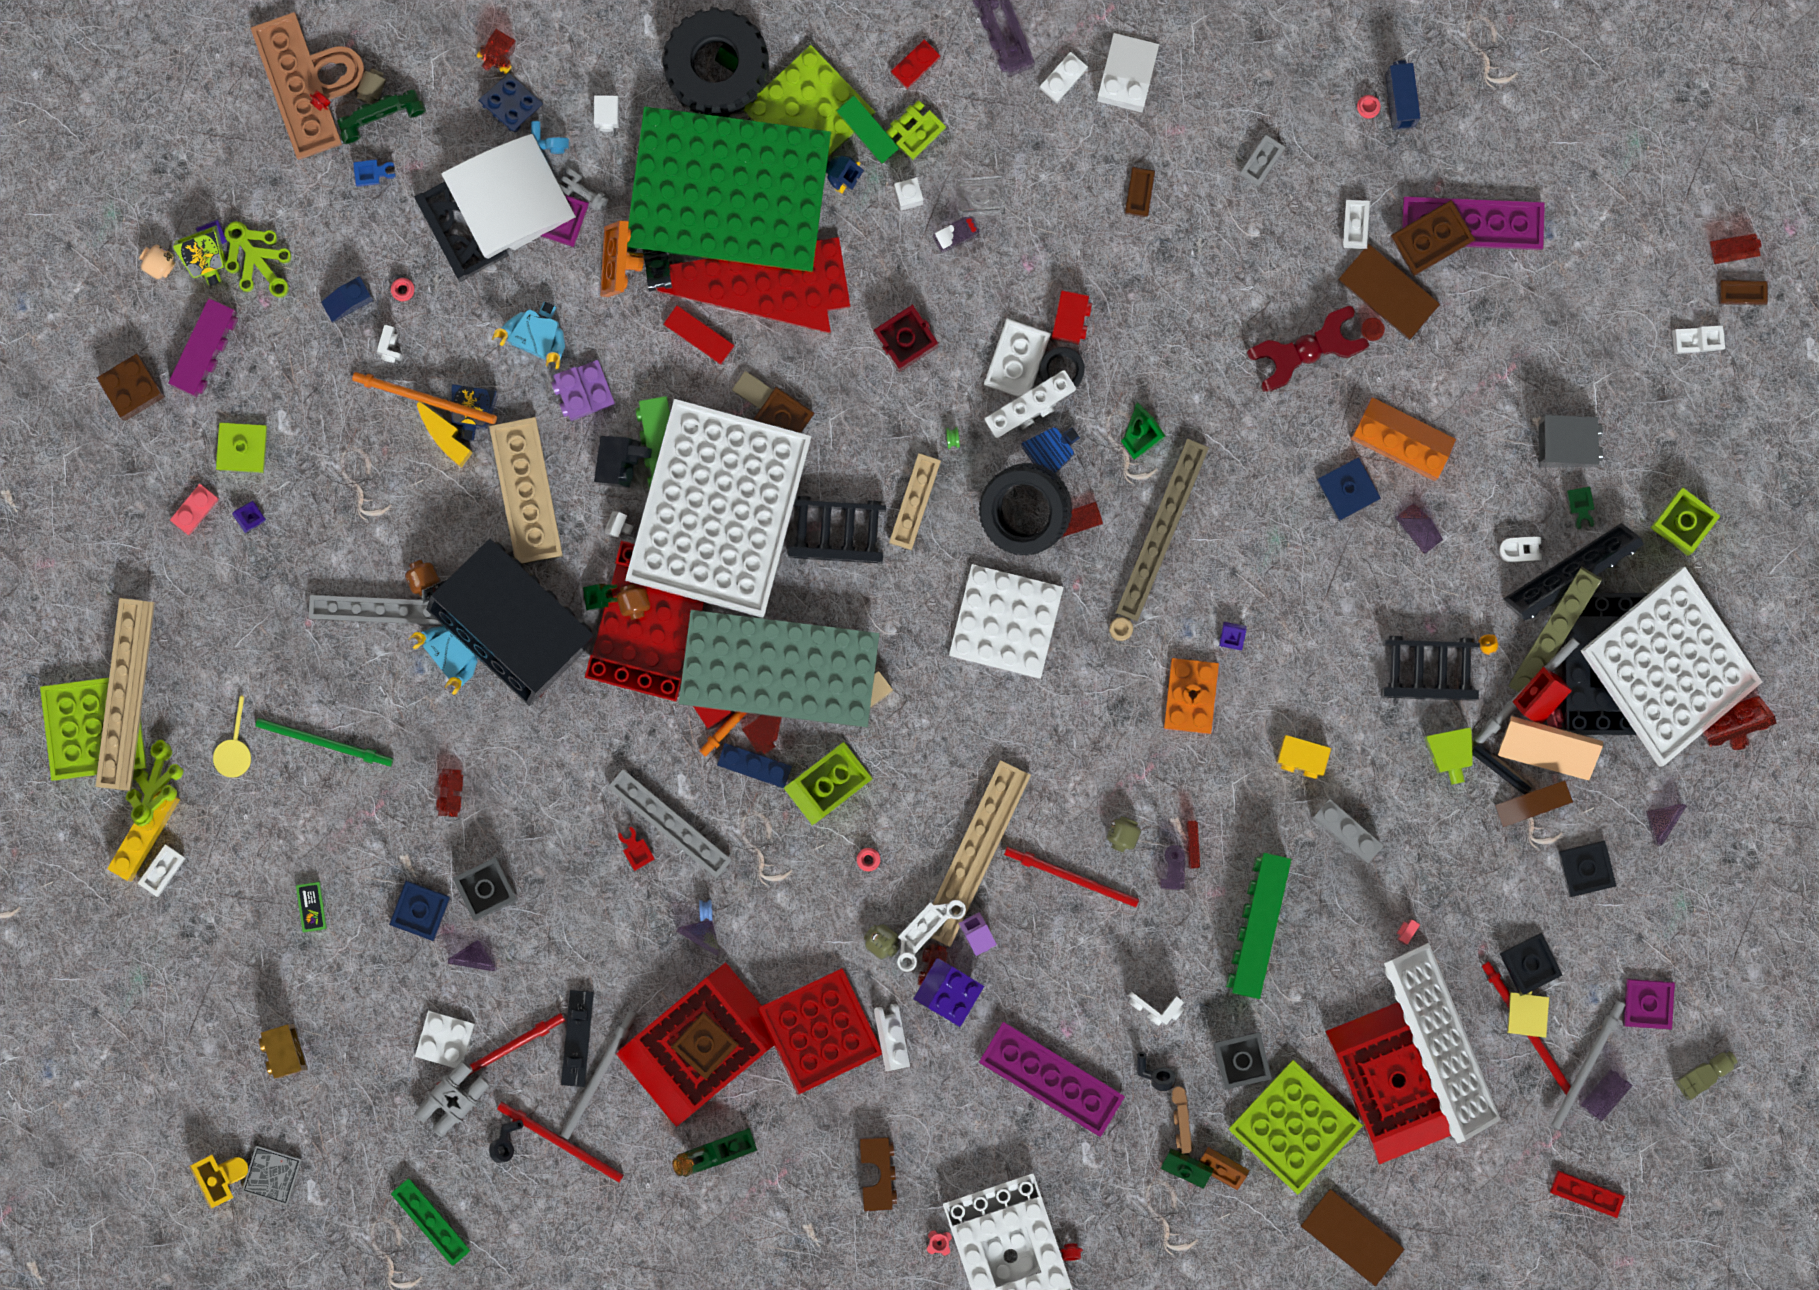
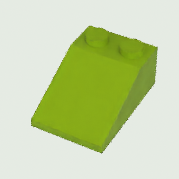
[784,742,872,826]

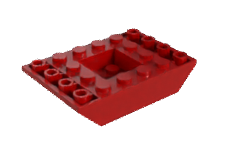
[616,962,774,1127]
[1325,1002,1452,1165]

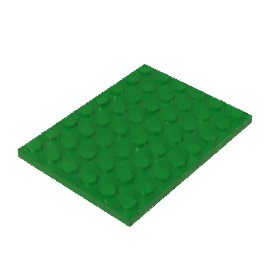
[627,106,831,272]

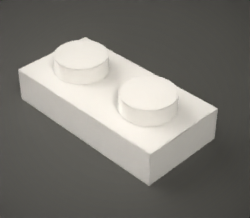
[1039,52,1088,103]
[1343,200,1370,249]
[138,844,186,897]

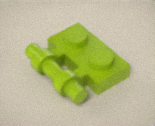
[886,100,946,161]

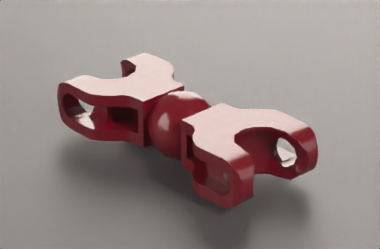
[1246,306,1370,392]

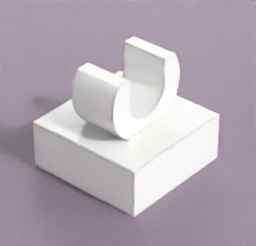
[604,511,634,537]

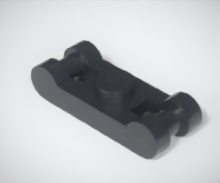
[643,250,672,292]

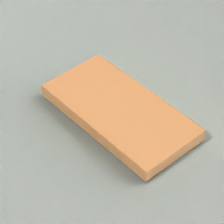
[1498,716,1603,780]

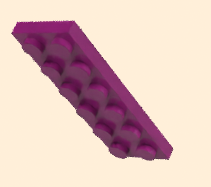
[1402,197,1545,250]
[978,1022,1125,1137]

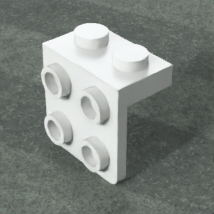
[1127,992,1184,1026]

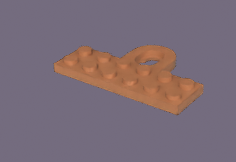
[250,12,365,160]

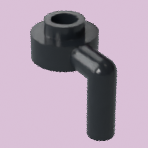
[1137,1052,1175,1091]
[489,1120,524,1163]

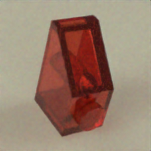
[742,715,783,754]

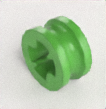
[946,427,960,449]

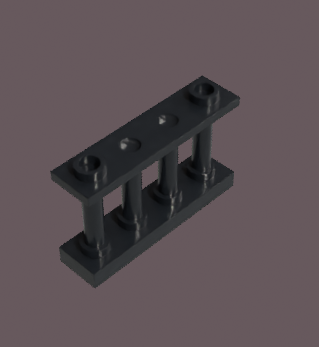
[788,496,886,564]
[1381,636,1480,701]

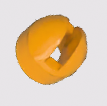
[1478,634,1498,655]

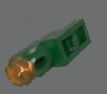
[672,1128,757,1177]

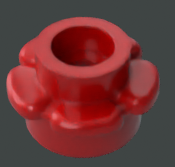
[310,90,331,111]
[1060,1243,1083,1261]

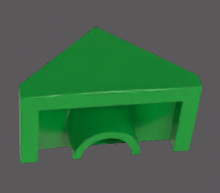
[1121,402,1166,460]

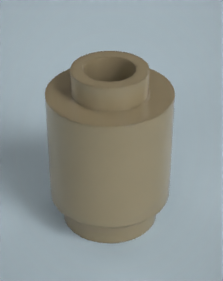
[357,69,387,105]

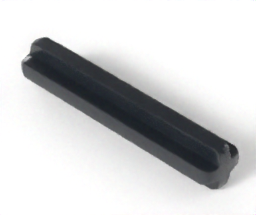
[1472,744,1533,795]

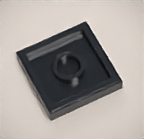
[1558,840,1617,897]
[1499,933,1563,996]

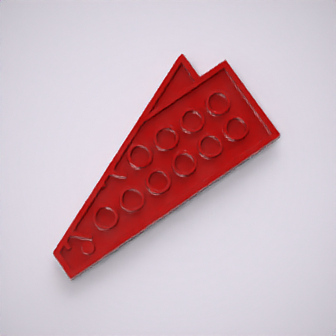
[657,237,851,333]

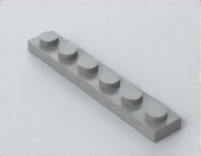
[308,595,442,625]
[608,769,732,878]

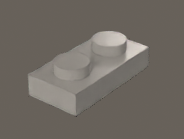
[1239,135,1285,187]

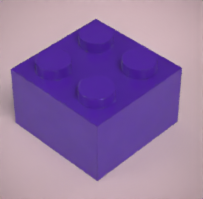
[913,958,985,1027]

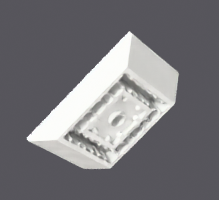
[943,1173,1073,1290]

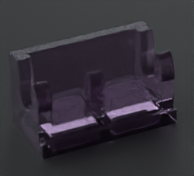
[1580,1069,1633,1122]

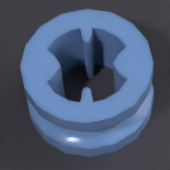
[699,900,713,921]

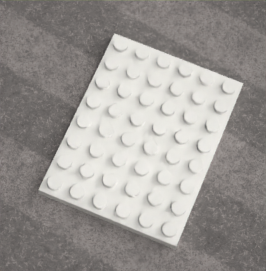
[625,399,811,618]

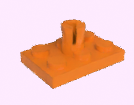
[600,220,644,297]
[1164,658,1219,734]

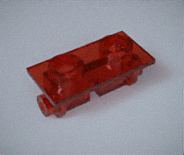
[1710,233,1762,265]
[436,769,464,817]
[917,944,948,986]

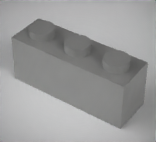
[1312,799,1383,865]

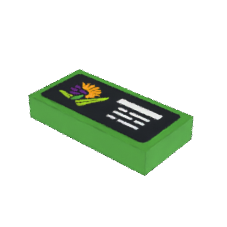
[296,882,327,933]

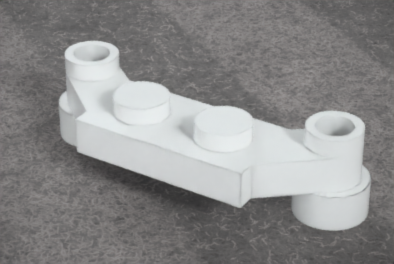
[897,900,966,972]

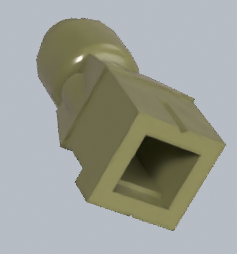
[1674,1051,1738,1100]

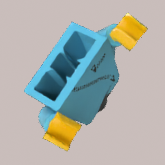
[492,302,565,369]
[408,626,478,695]

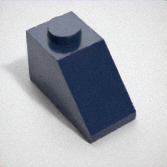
[321,276,374,323]

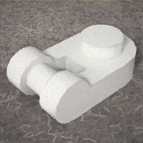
[1499,537,1542,562]

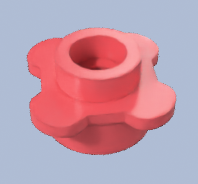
[1546,708,1564,729]
[927,1230,952,1256]

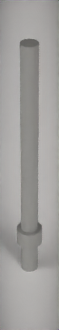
[1474,638,1580,745]
[1550,1000,1625,1130]
[560,1009,637,1140]

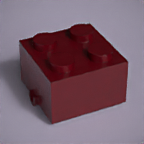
[873,304,939,373]

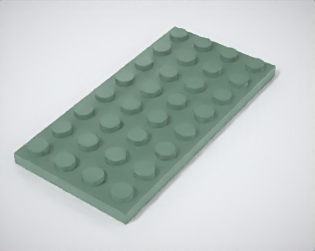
[679,610,880,728]

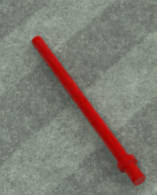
[1481,961,1571,1095]

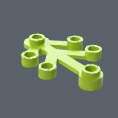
[225,221,292,298]
[126,740,184,826]

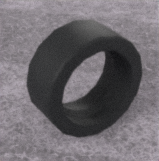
[1040,347,1085,387]

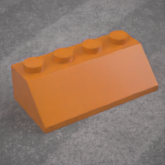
[1351,397,1456,481]

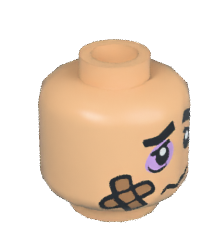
[139,244,176,280]

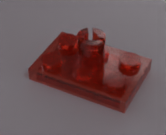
[1701,696,1777,750]

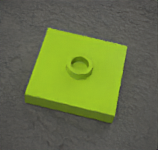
[216,423,267,473]

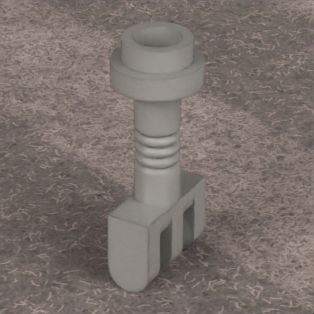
[559,168,608,211]

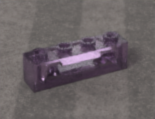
[972,0,1035,78]

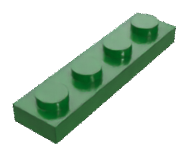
[391,1178,471,1267]

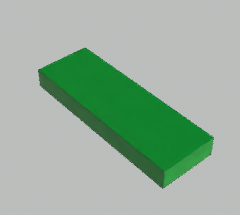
[835,95,899,164]

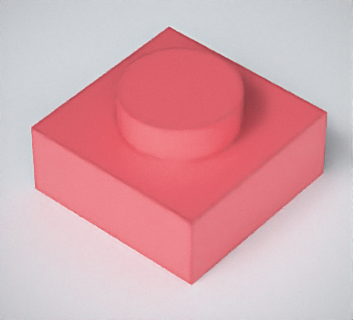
[1397,920,1420,945]

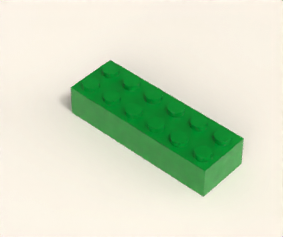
[1226,853,1292,999]

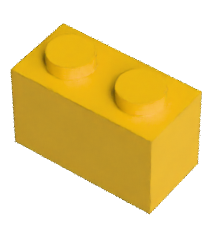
[1276,735,1331,779]

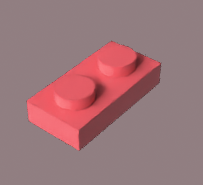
[170,484,219,536]

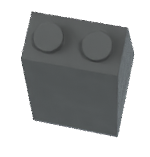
[1538,415,1603,468]

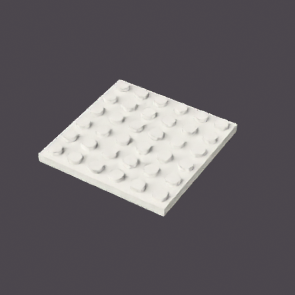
[1581,567,1762,767]

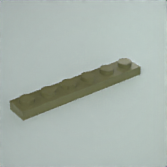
[1508,567,1602,692]

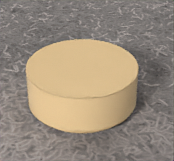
[1109,617,1133,641]

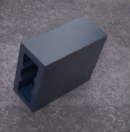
[1385,60,1421,130]

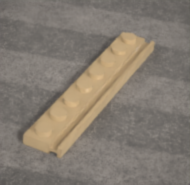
[95,598,155,791]
[930,760,1031,947]

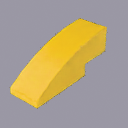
[417,401,472,468]

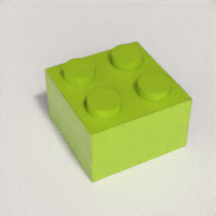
[1650,487,1720,556]

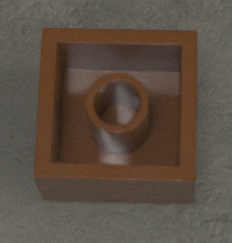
[96,353,165,421]

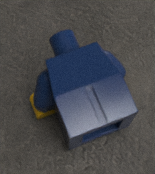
[826,155,864,194]

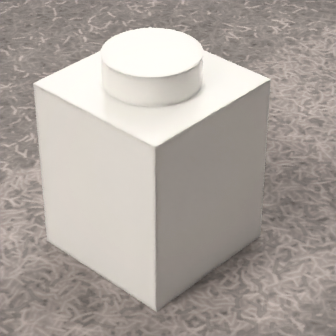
[594,95,619,132]
[894,178,923,211]

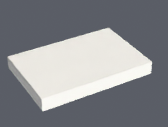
[984,318,1051,397]

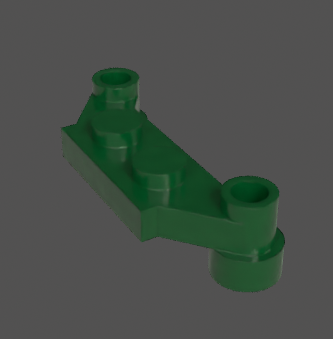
[337,89,426,144]

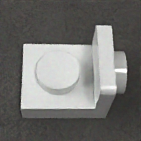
[377,325,402,363]

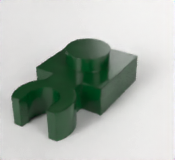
[1566,486,1595,530]
[583,583,617,611]

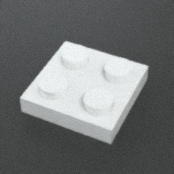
[415,1011,475,1068]

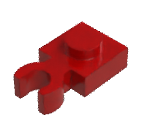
[618,827,655,871]

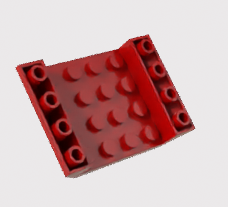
[584,540,705,702]

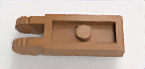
[1172,1086,1192,1153]

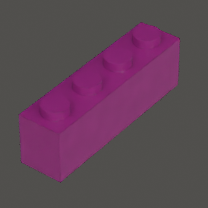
[168,298,238,398]

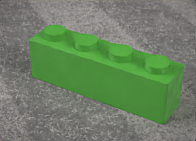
[635,396,670,489]

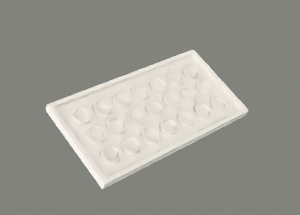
[1384,943,1501,1144]

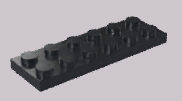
[1503,523,1644,621]

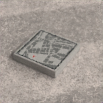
[242,1146,302,1205]

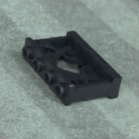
[414,181,510,282]

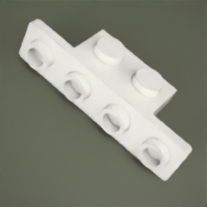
[985,370,1076,438]

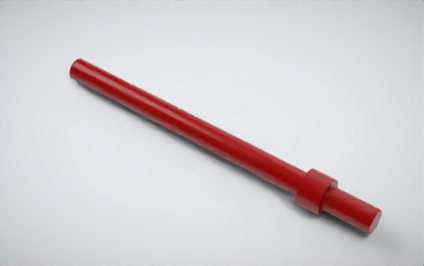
[1004,846,1139,908]
[436,1013,565,1085]
[497,1101,624,1183]

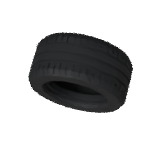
[979,463,1073,556]

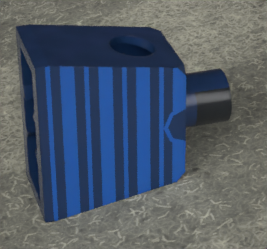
[1021,427,1080,473]

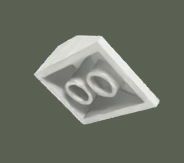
[1097,33,1159,112]

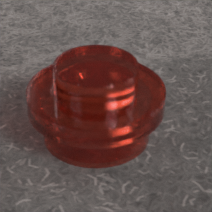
[1361,318,1385,341]

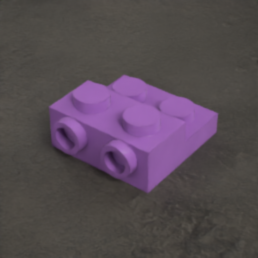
[551,360,615,421]

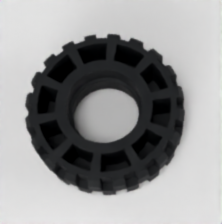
[662,7,770,117]

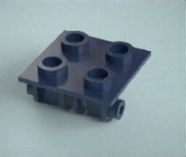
[478,73,543,133]

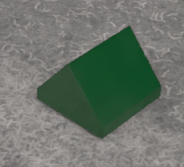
[714,43,738,73]

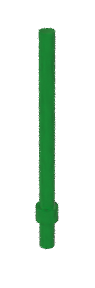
[255,718,394,767]

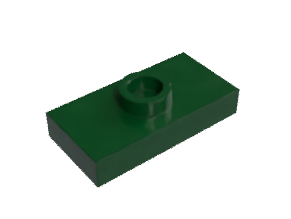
[1160,1148,1214,1189]

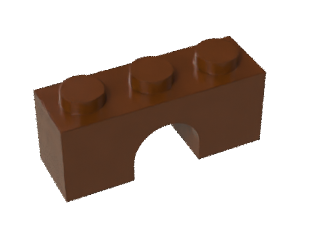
[860,1137,897,1211]

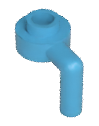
[531,121,569,154]

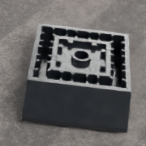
[1562,593,1649,735]

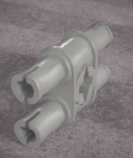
[414,1060,490,1138]

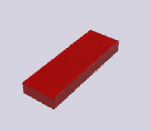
[663,305,735,365]
[1549,1170,1625,1218]

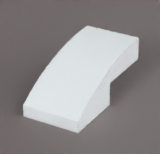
[1672,326,1725,354]

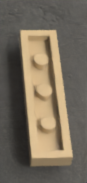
[889,453,941,551]

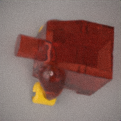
[476,29,516,74]

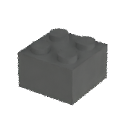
[453,857,518,921]
[1212,1032,1272,1090]

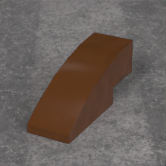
[1495,780,1573,827]

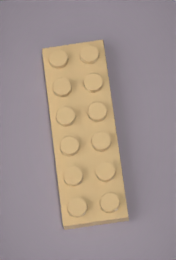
[489,417,563,564]

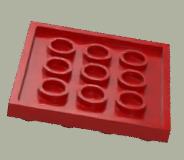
[757,968,882,1095]

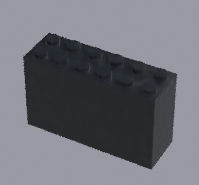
[426,538,594,707]

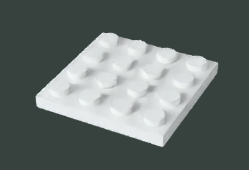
[949,564,1063,679]

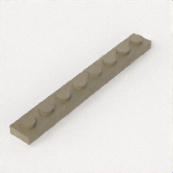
[1115,438,1209,622]

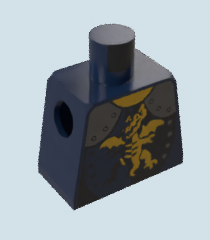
[451,384,498,441]

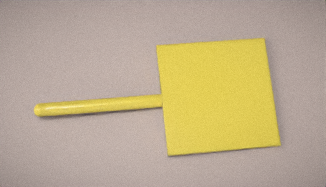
[1507,991,1549,1038]

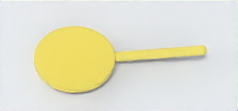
[213,695,251,778]

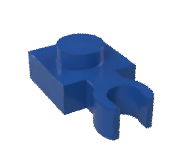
[353,160,396,187]

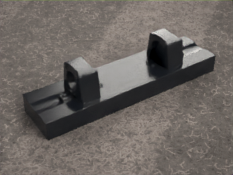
[561,990,594,1087]

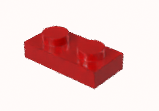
[891,39,941,89]

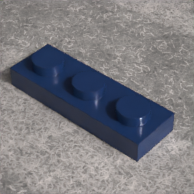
[717,743,792,789]

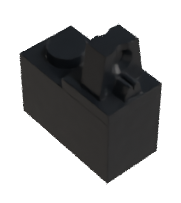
[594,436,652,488]

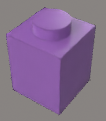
[958,912,997,956]

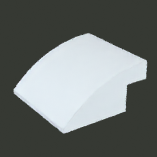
[441,134,576,259]

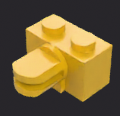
[189,1155,248,1209]

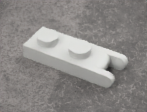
[874,1004,910,1071]

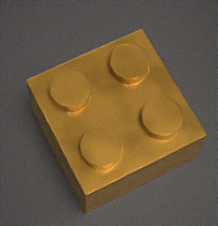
[258,1024,308,1079]

